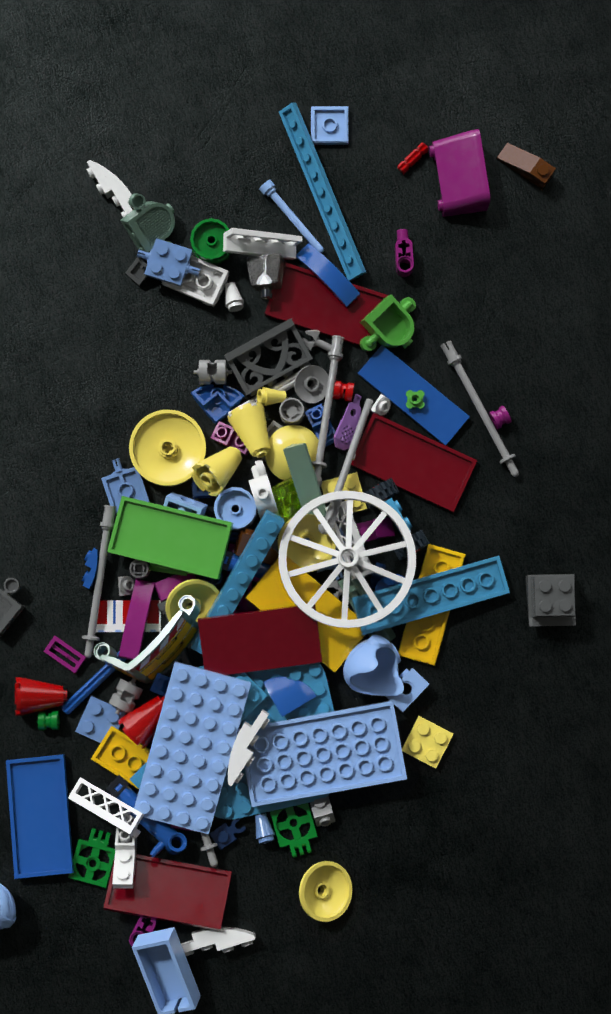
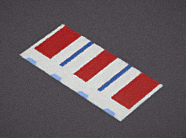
[96,600,161,632]

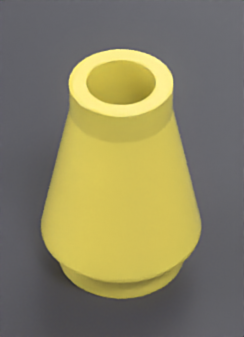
[257,387,286,406]

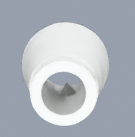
[225,282,244,312]

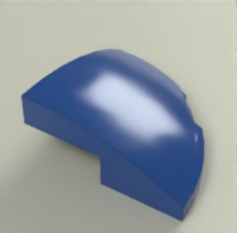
[191,384,245,425]
[263,676,316,717]

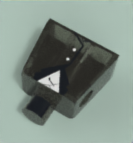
[246,253,286,300]

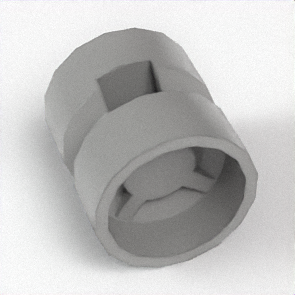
[279,398,304,425]

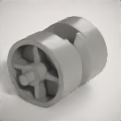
[194,360,232,385]
[109,678,143,715]

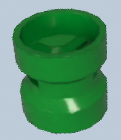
[38,711,60,730]

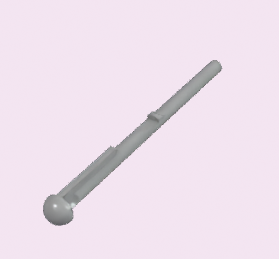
[318,399,373,535]

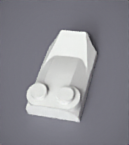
[161,256,229,307]

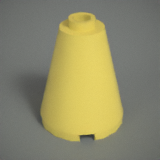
[227,402,270,458]
[191,447,242,496]

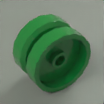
[190,218,232,265]

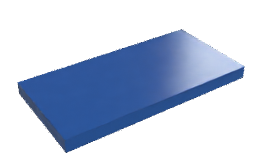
[6,754,74,879]

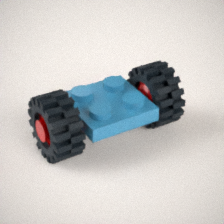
[365,478,430,560]

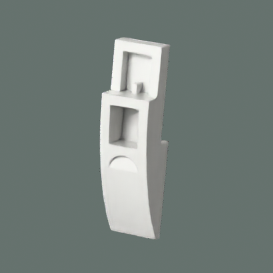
[86,160,133,217]
[228,710,270,786]
[112,812,137,888]
[181,927,256,956]

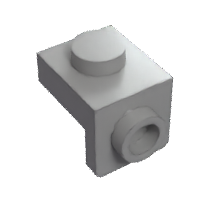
[310,796,335,827]

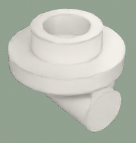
[370,394,391,415]

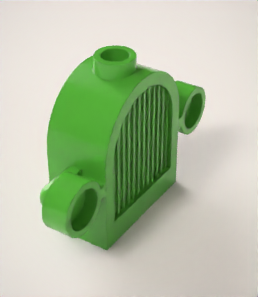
[360,294,416,352]

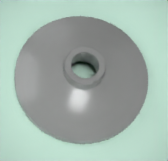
[294,365,328,403]

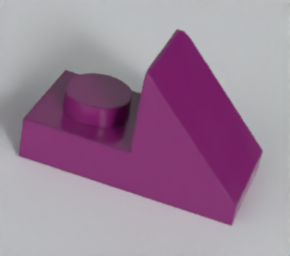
[356,517,395,542]

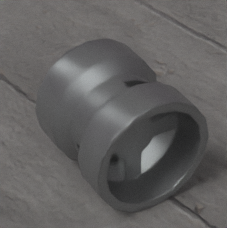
[129,559,150,579]

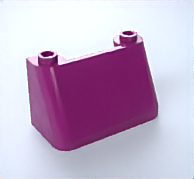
[429,129,490,217]

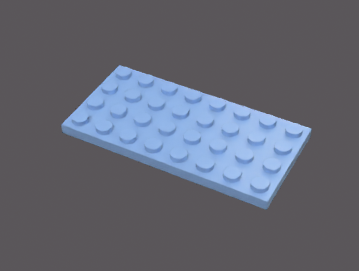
[133,661,251,834]
[238,701,407,807]

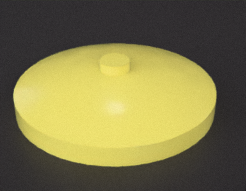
[129,410,206,486]

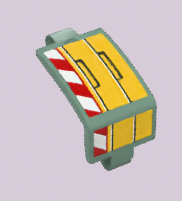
[94,595,201,684]

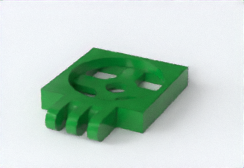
[270,803,318,858]
[68,828,115,888]

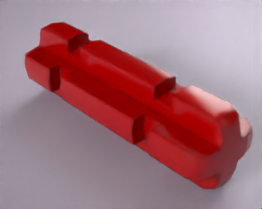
[397,142,429,174]

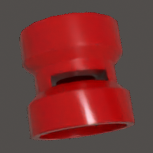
[333,380,354,402]

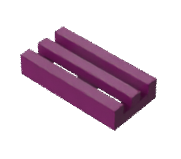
[43,635,86,673]

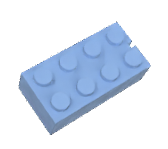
[132,927,201,1014]

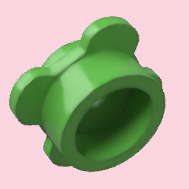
[406,390,425,409]

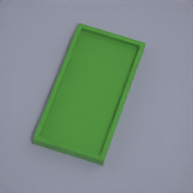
[107,496,234,580]

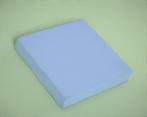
[311,106,348,145]

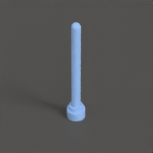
[259,180,324,253]

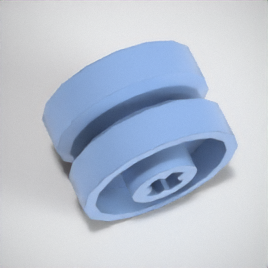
[214,487,257,531]

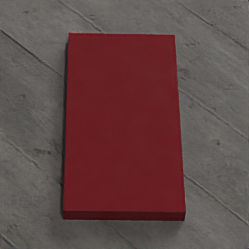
[265,261,389,346]
[351,413,477,513]
[198,604,322,675]
[103,854,232,931]

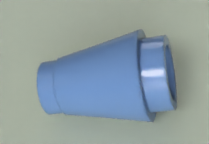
[255,813,275,844]

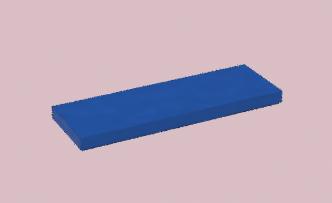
[358,345,470,446]

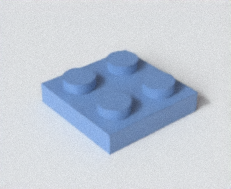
[75,696,127,743]

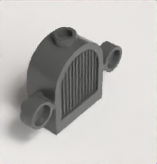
[0,578,25,637]

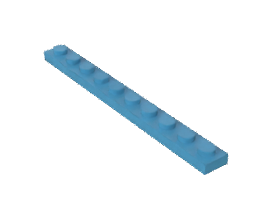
[279,103,366,281]

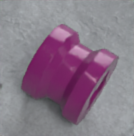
[489,406,512,429]

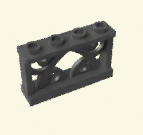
[224,319,313,397]

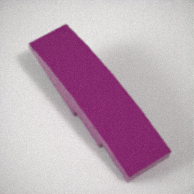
[119,579,155,660]

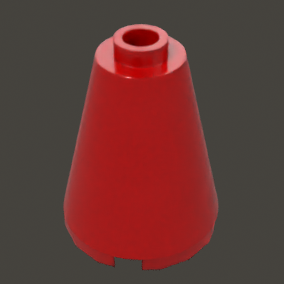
[15,677,67,716]
[118,695,165,749]

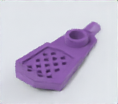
[333,394,362,450]

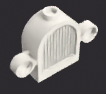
[248,459,279,520]

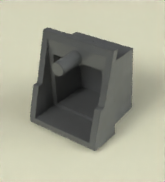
[526,574,576,626]

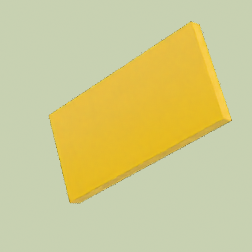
[245,557,365,673]

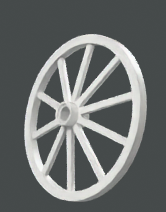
[278,491,416,628]

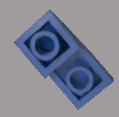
[305,404,336,447]
[82,548,100,590]

